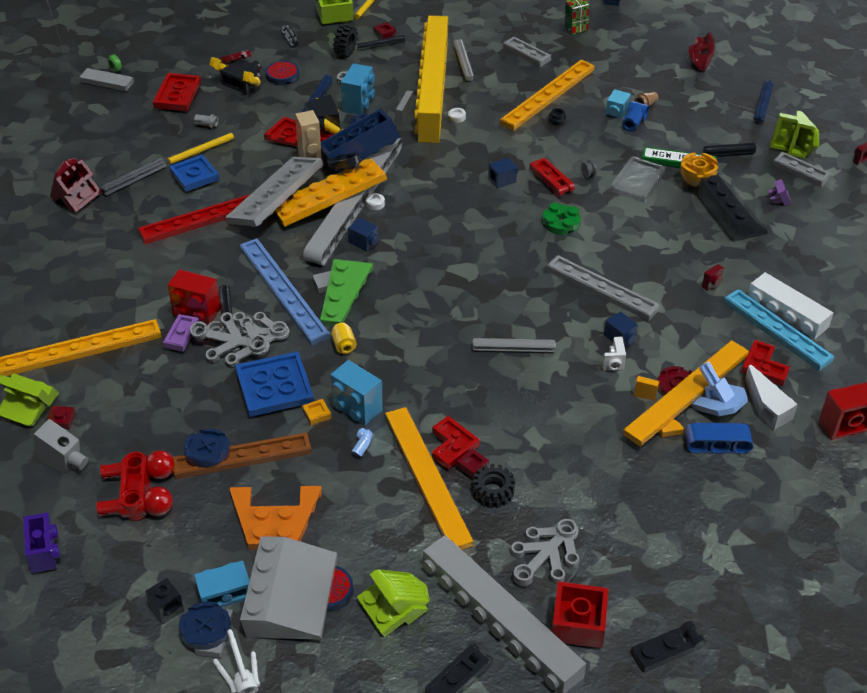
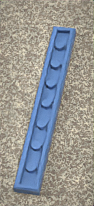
[240,239,330,346]

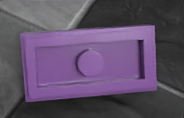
[163,314,199,352]

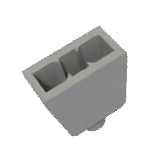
[34,419,88,473]

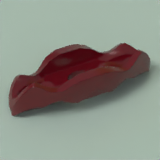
[689,32,715,73]

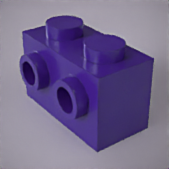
[23,512,60,573]

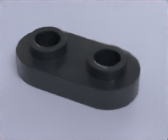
[327,153,361,171]

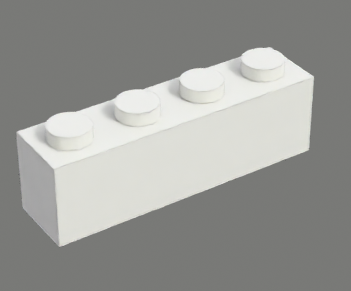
[748,272,833,339]

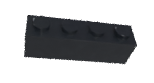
[698,175,768,242]

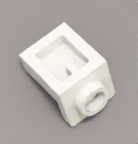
[603,337,626,371]

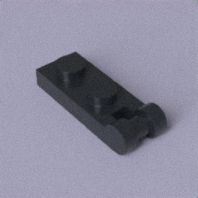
[630,621,707,673]
[425,643,494,693]

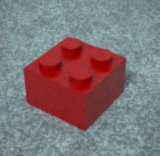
[167,269,221,325]
[819,382,867,440]
[552,581,609,648]

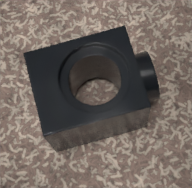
[145,578,184,625]

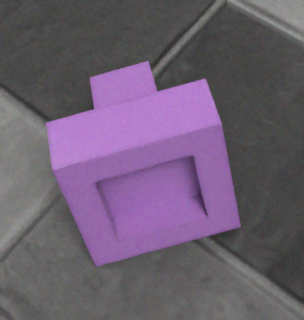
[768,179,792,206]

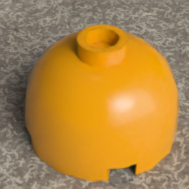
[680,153,718,188]

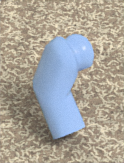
[351,428,373,458]

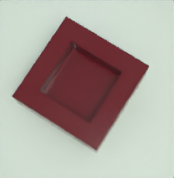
[373,22,396,39]
[853,142,867,165]
[702,264,724,291]
[47,406,76,430]
[457,448,489,478]

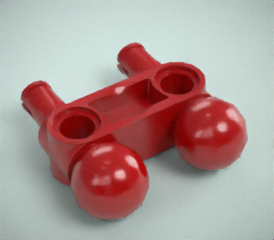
[97,450,175,521]

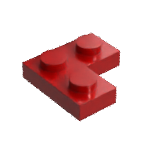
[741,340,790,386]
[432,416,480,470]

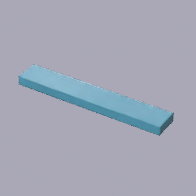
[724,289,834,371]

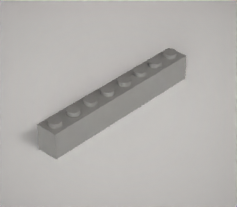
[423,535,586,693]

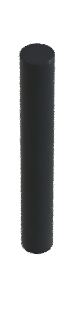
[357,35,405,50]

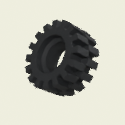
[333,24,358,56]
[472,464,515,509]

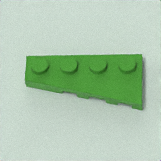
[320,259,373,327]

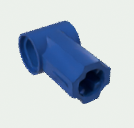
[622,101,649,132]

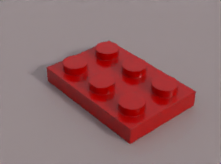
[153,73,202,111]

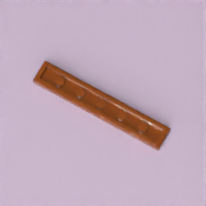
[173,432,312,480]

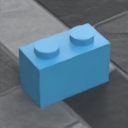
[194,560,250,607]

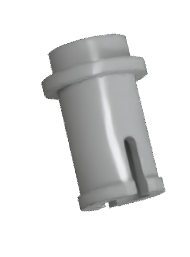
[194,114,218,129]

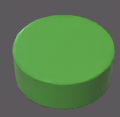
[107,54,122,72]

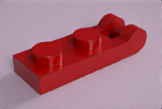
[529,157,575,197]

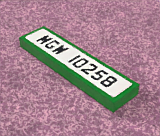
[642,147,717,168]

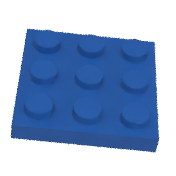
[235,351,314,417]

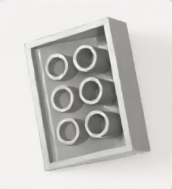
[240,537,338,639]

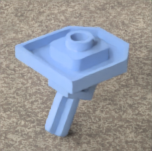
[691,362,748,416]

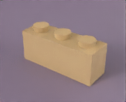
[295,110,322,168]

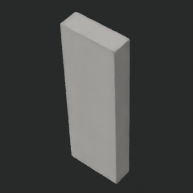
[503,37,551,67]
[79,68,134,91]
[773,152,831,187]

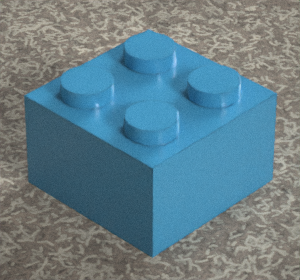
[341,63,375,114]
[330,360,383,426]

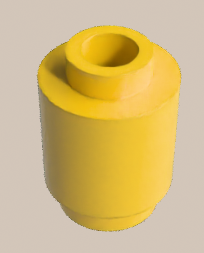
[331,323,357,354]

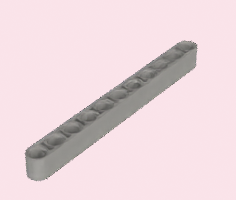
[303,138,402,266]

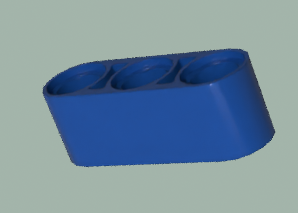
[685,423,753,454]

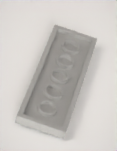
[225,157,323,227]

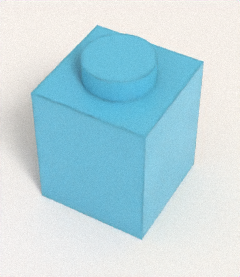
[605,89,631,119]

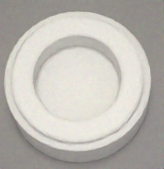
[448,108,466,123]
[366,193,385,210]

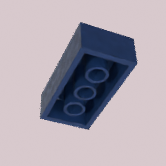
[321,108,400,173]

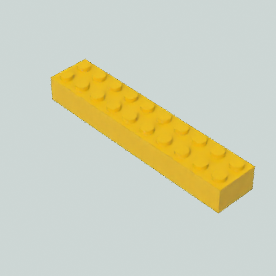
[415,16,448,143]

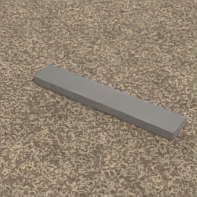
[546,255,660,321]

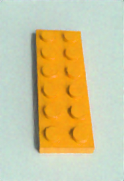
[274,158,387,227]

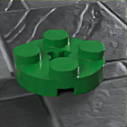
[542,202,581,235]

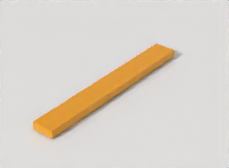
[500,60,595,131]
[0,319,162,376]
[623,340,749,447]
[385,407,474,550]

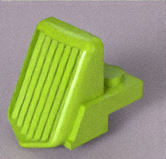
[770,111,819,159]
[0,373,59,426]
[357,569,430,637]

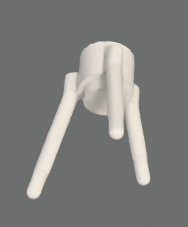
[213,629,261,693]

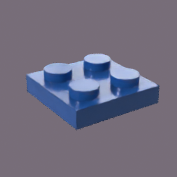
[169,155,220,192]

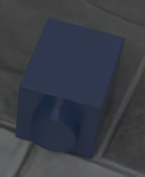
[488,158,518,188]
[348,218,379,251]
[604,312,639,347]

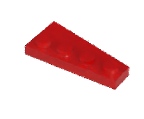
[264,116,333,147]

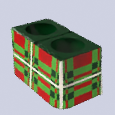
[565,0,589,35]

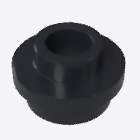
[549,108,566,124]

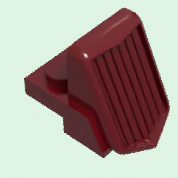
[50,158,102,214]

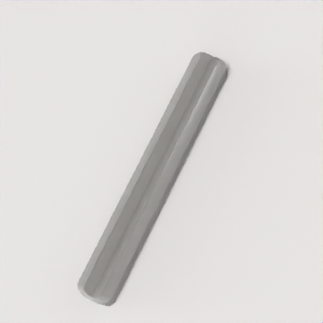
[454,39,474,82]
[472,338,556,352]

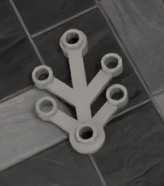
[190,312,270,368]
[207,312,290,355]
[511,519,580,587]

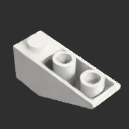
[745,365,797,430]

